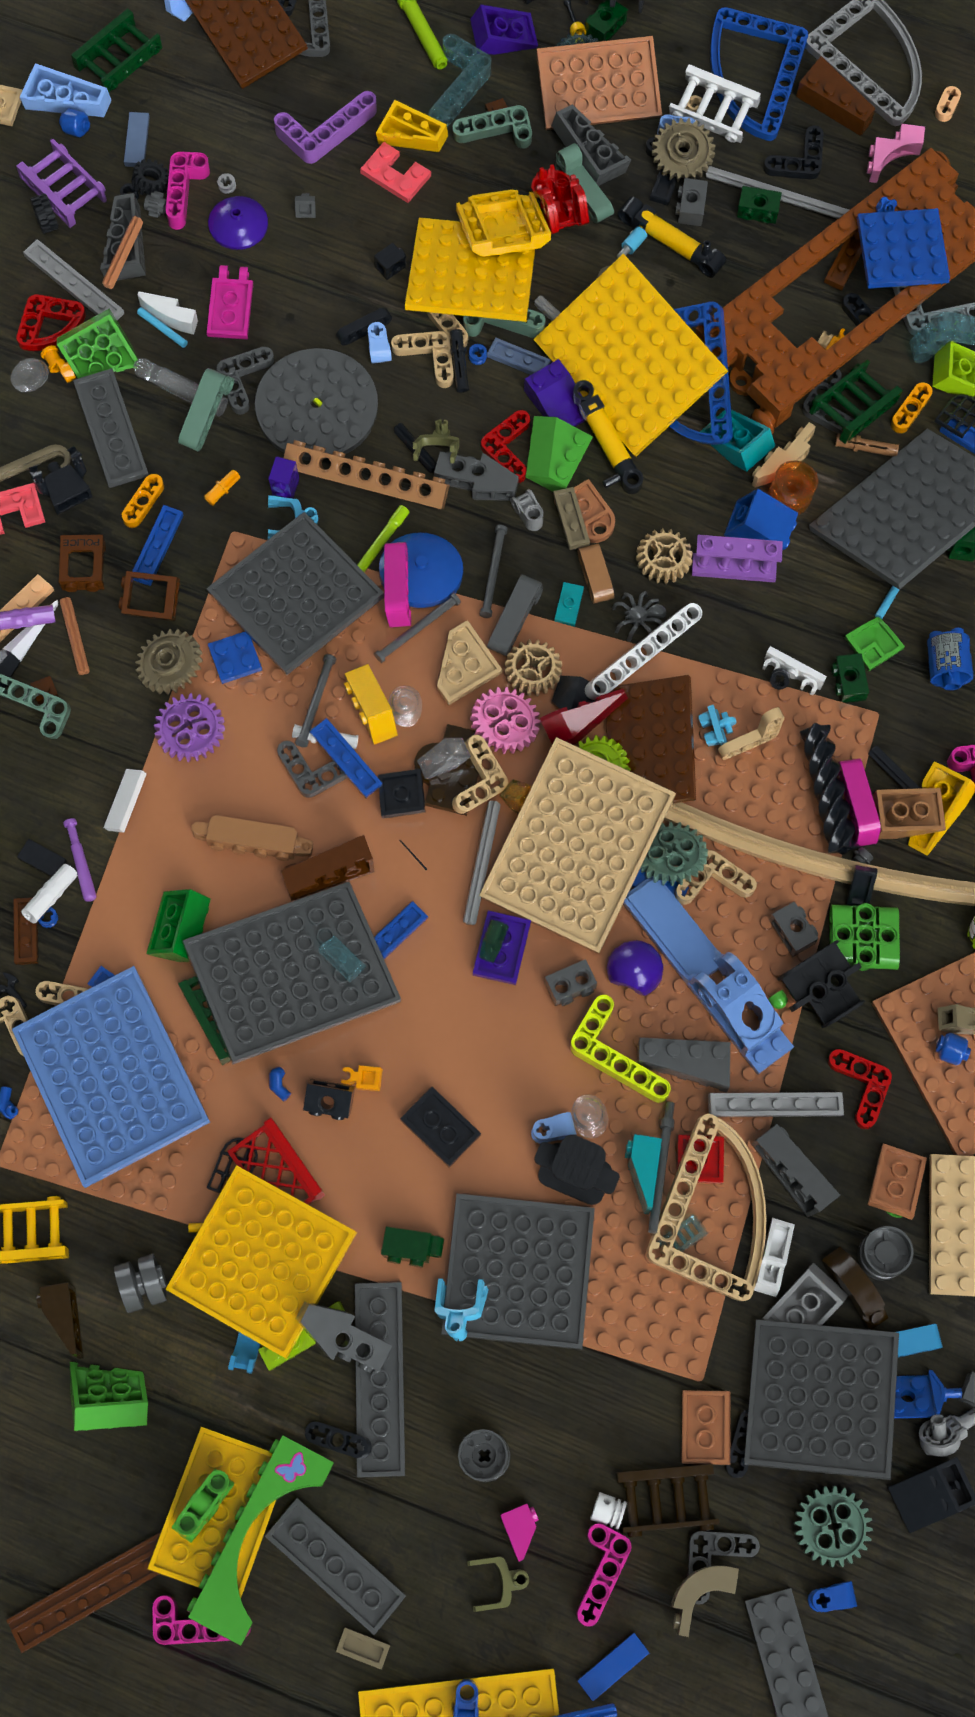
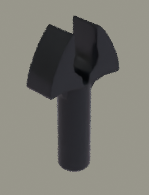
[0,972,27,1009]

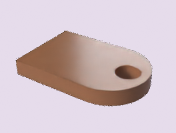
[554,479,615,543]

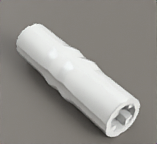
[21,864,78,923]

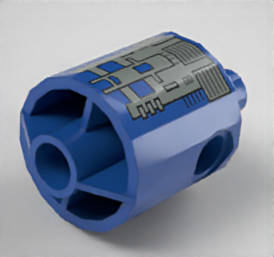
[927,628,973,691]

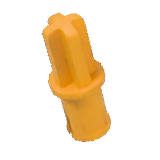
[203,470,240,506]

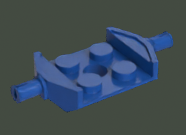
[894,1370,962,1418]

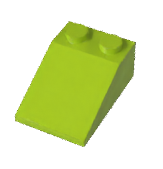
[933,341,975,397]

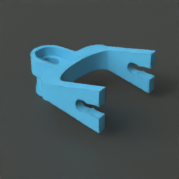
[268,495,318,540]
[434,1279,489,1341]

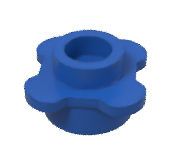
[876,197,897,212]

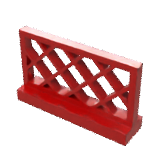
[227,1118,325,1205]

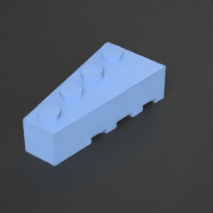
[20,63,112,117]

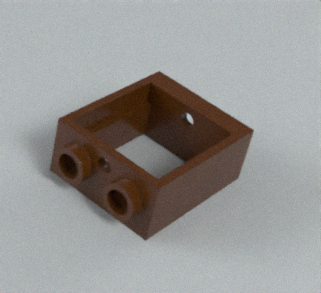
[119,571,180,621]

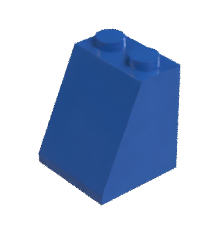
[724,489,798,550]

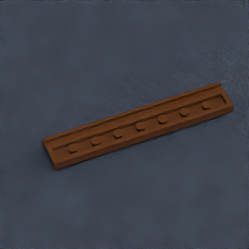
[6,1532,161,1653]

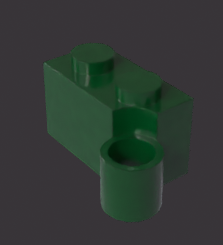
[381,1227,445,1268]

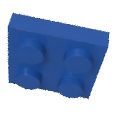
[208,632,262,684]

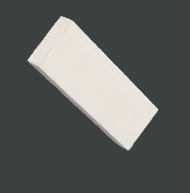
[103,769,147,832]

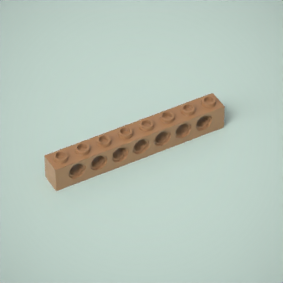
[284,440,450,509]

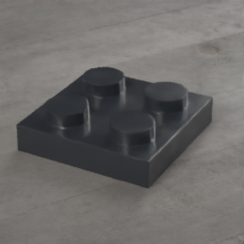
[378,769,426,819]

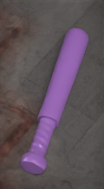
[63,818,97,902]

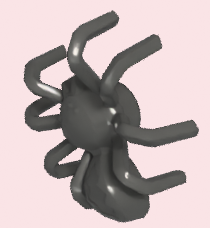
[612,591,667,642]

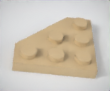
[437,620,503,705]

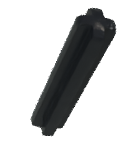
[394,423,437,473]
[868,746,920,789]

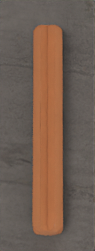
[102,216,143,289]
[60,597,90,675]

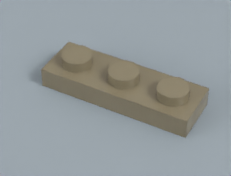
[553,487,590,550]

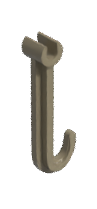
[0,444,71,483]

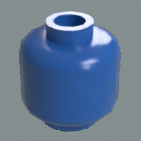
[59,108,90,137]
[935,1032,971,1066]

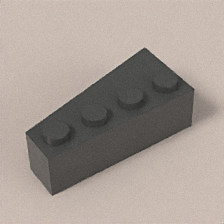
[100,193,146,280]

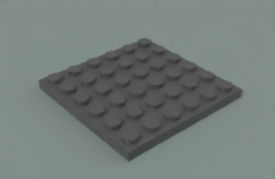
[206,512,384,675]
[441,1193,595,1350]
[744,1320,899,1480]

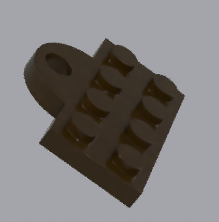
[415,724,488,816]

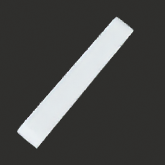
[585,603,702,700]

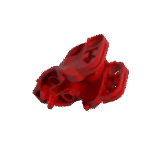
[531,164,589,234]

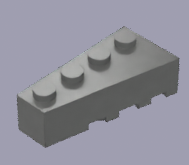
[551,104,631,186]
[637,1038,731,1093]
[751,1124,840,1218]

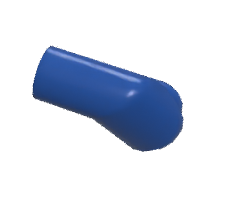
[269,1067,291,1102]
[0,1087,18,1119]

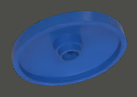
[379,533,463,608]

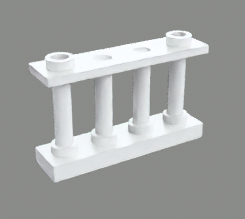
[669,64,761,143]

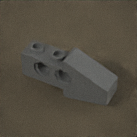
[434,451,519,501]
[296,1302,392,1373]

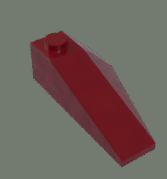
[540,688,628,745]

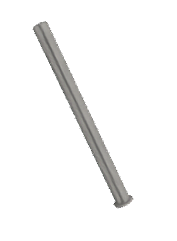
[706,166,849,219]

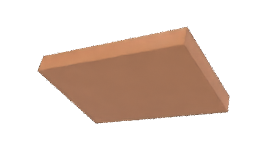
[867,1143,927,1220]
[682,1390,731,1465]

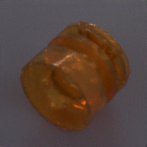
[768,460,818,515]

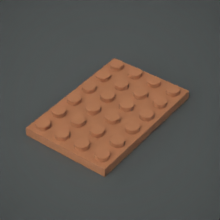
[536,36,662,130]

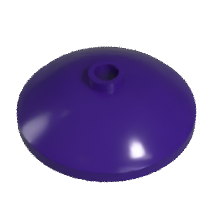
[208,196,268,250]

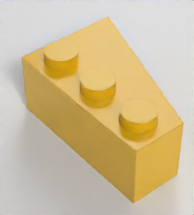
[376,100,448,152]
[343,664,398,745]

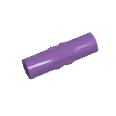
[0,605,55,630]

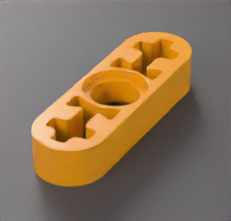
[891,382,932,433]
[122,474,164,528]

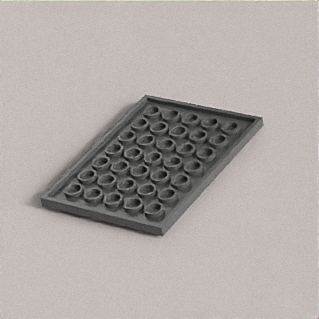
[809,429,975,590]
[182,881,401,1065]

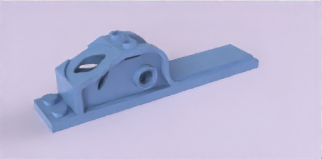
[623,876,794,1075]

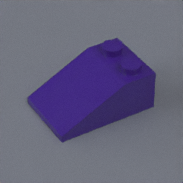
[470,5,538,55]
[524,359,584,427]

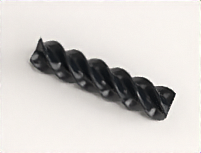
[800,723,860,855]

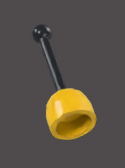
[564,0,586,40]

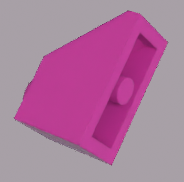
[500,1504,539,1562]

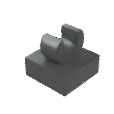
[295,193,316,218]

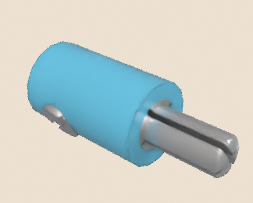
[617,226,647,258]

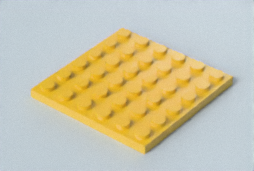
[405,218,535,322]
[165,1165,357,1359]

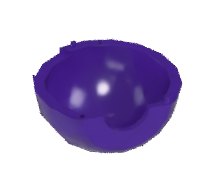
[606,940,664,996]

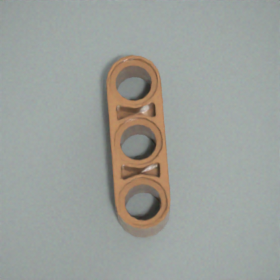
[578,544,614,604]

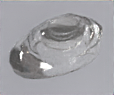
[11,358,49,392]
[388,685,422,727]
[571,1094,608,1138]

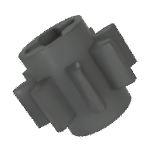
[144,191,167,218]

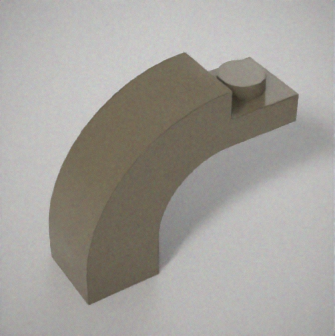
[938,1004,975,1035]
[670,1566,739,1637]

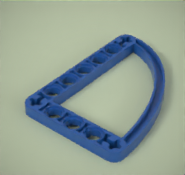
[710,7,808,141]
[669,302,733,445]

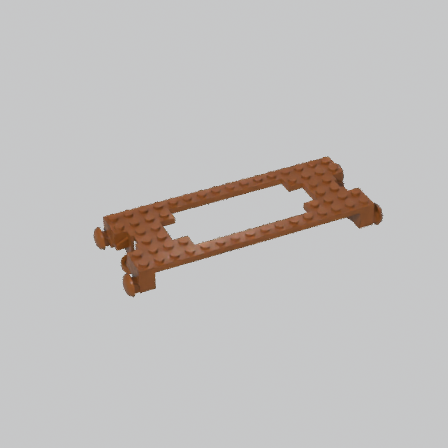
[695,148,975,434]

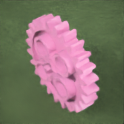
[470,687,541,754]

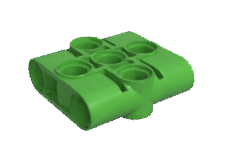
[829,903,900,971]
[172,1468,235,1543]

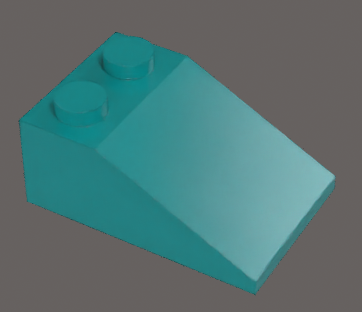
[700,410,775,471]
[624,1134,662,1215]

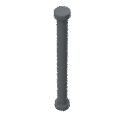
[479,525,508,618]
[374,593,461,663]
[295,654,336,747]

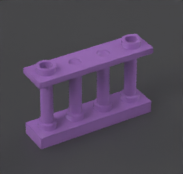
[16,139,107,228]
[692,535,783,582]

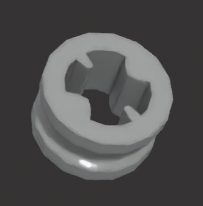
[217,173,236,194]

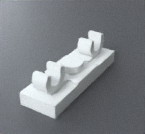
[763,646,827,695]

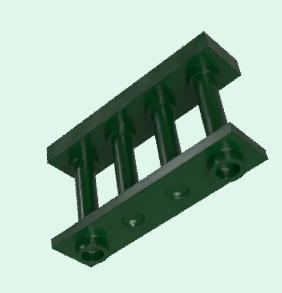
[71,8,162,92]
[809,359,903,444]

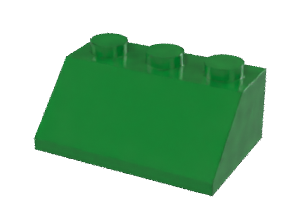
[146,889,211,962]

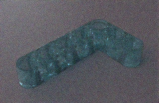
[429,34,491,127]
[909,312,975,363]

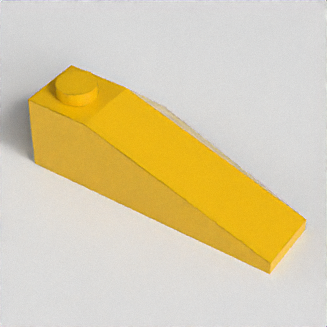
[908,761,975,856]

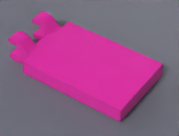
[207,265,253,339]

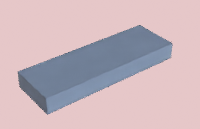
[124,112,150,167]
[487,337,551,375]

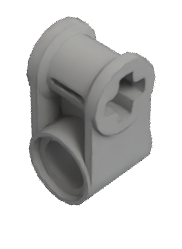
[510,489,543,531]

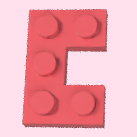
[360,142,431,203]
[0,483,45,535]

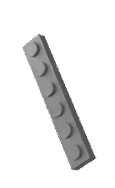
[23,239,124,320]
[708,1092,844,1117]

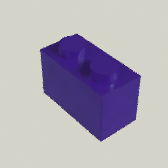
[269,457,300,499]

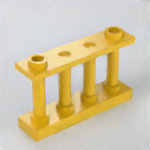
[0,1196,69,1264]

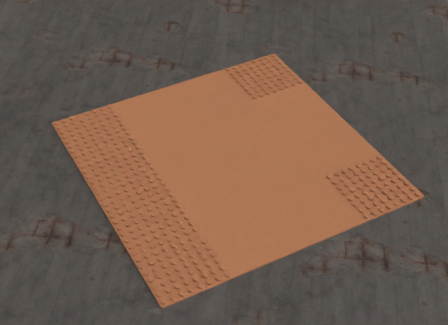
[0,531,879,1382]

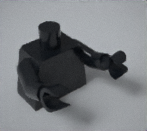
[29,446,92,515]

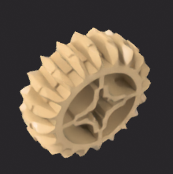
[636,528,693,584]
[505,639,562,697]

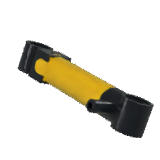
[617,197,726,278]
[573,380,643,494]

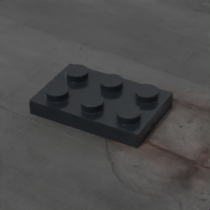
[400,1087,481,1168]

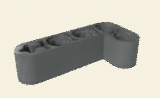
[487,574,543,657]

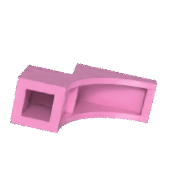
[867,124,925,183]

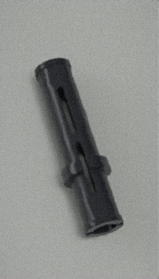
[449,329,469,393]

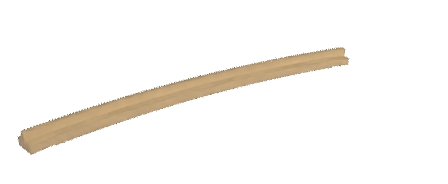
[664,802,975,906]

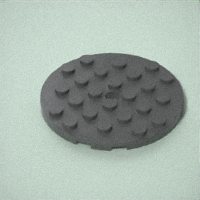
[255,348,378,461]

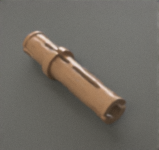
[835,433,899,457]

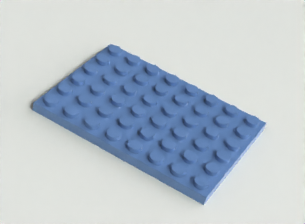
[12,966,210,1188]

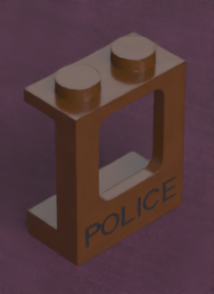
[59,535,106,592]

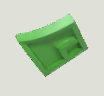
[845,617,905,672]

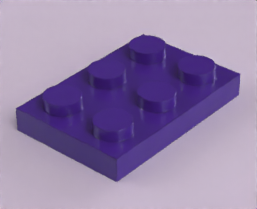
[472,911,531,985]

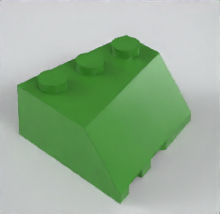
[57,308,142,378]
[525,416,593,492]
[70,1362,148,1431]

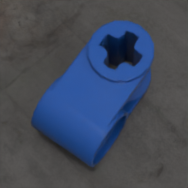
[808,1581,857,1612]
[453,1679,479,1717]

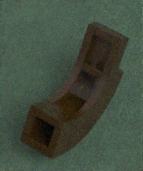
[822,1247,889,1330]

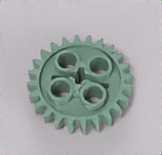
[641,822,708,886]
[793,1486,873,1567]

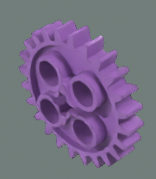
[154,693,225,762]

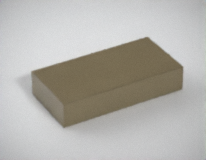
[336,1627,390,1670]

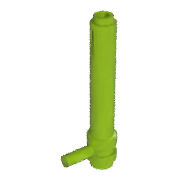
[397,0,447,70]

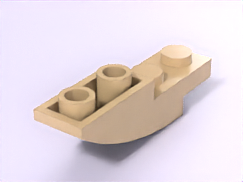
[752,422,816,487]

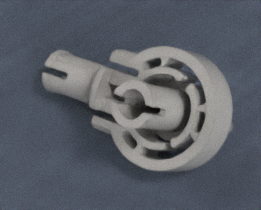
[919,1408,975,1456]

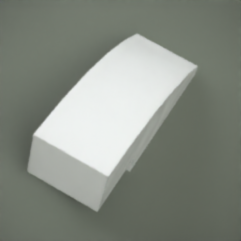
[138,292,198,335]
[754,1218,795,1297]

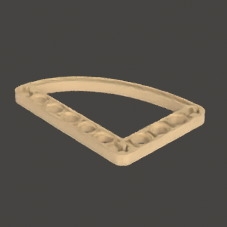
[646,1114,766,1301]

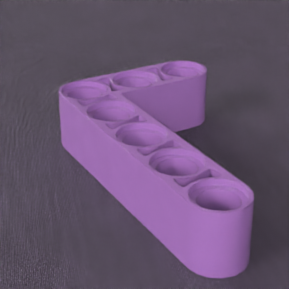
[274,91,377,164]

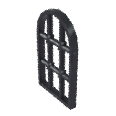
[934,394,975,438]
[207,1138,258,1193]

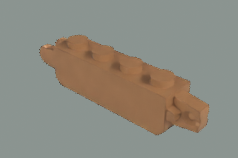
[191,815,313,861]

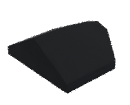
[552,675,601,710]

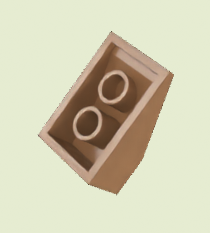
[872,788,946,839]

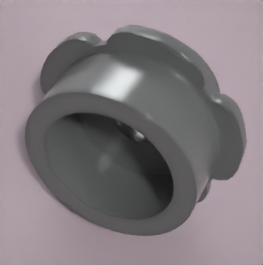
[853,847,873,865]

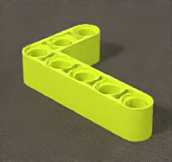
[570,995,671,1103]

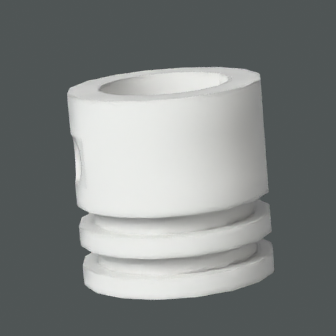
[590,1492,627,1530]

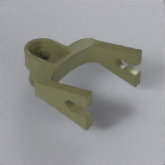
[413,419,460,463]
[467,1557,529,1612]

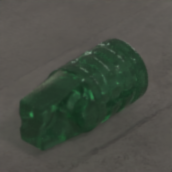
[479,920,509,963]

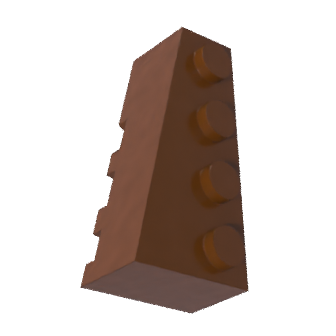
[796,56,876,136]
[281,835,374,901]

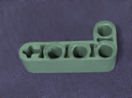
[452,105,532,149]
[555,143,614,224]
[463,309,546,338]
[178,368,234,452]
[0,674,71,739]

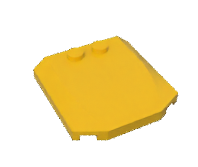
[456,190,551,257]

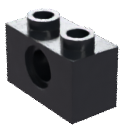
[303,1078,355,1120]

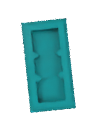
[554,582,584,627]

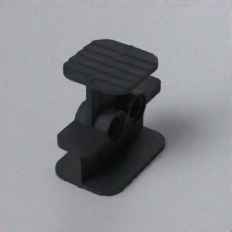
[777,940,865,1029]
[534,1135,620,1205]

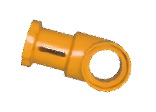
[40,345,76,383]

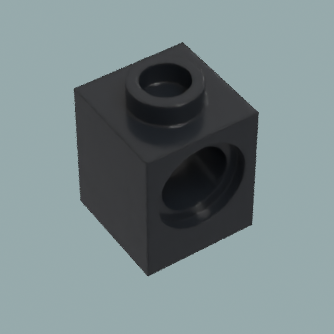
[374,243,406,280]

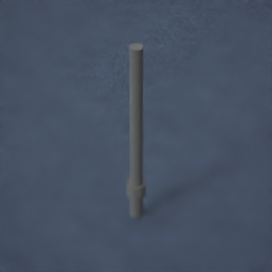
[648,1102,675,1234]

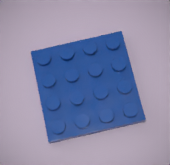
[857,208,950,288]

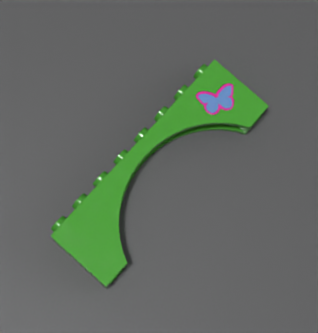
[187,1436,334,1646]

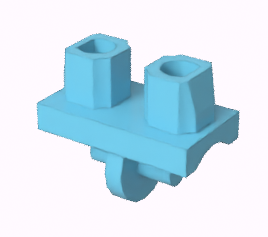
[698,705,737,746]

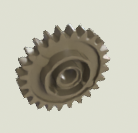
[652,118,715,182]
[135,629,203,695]

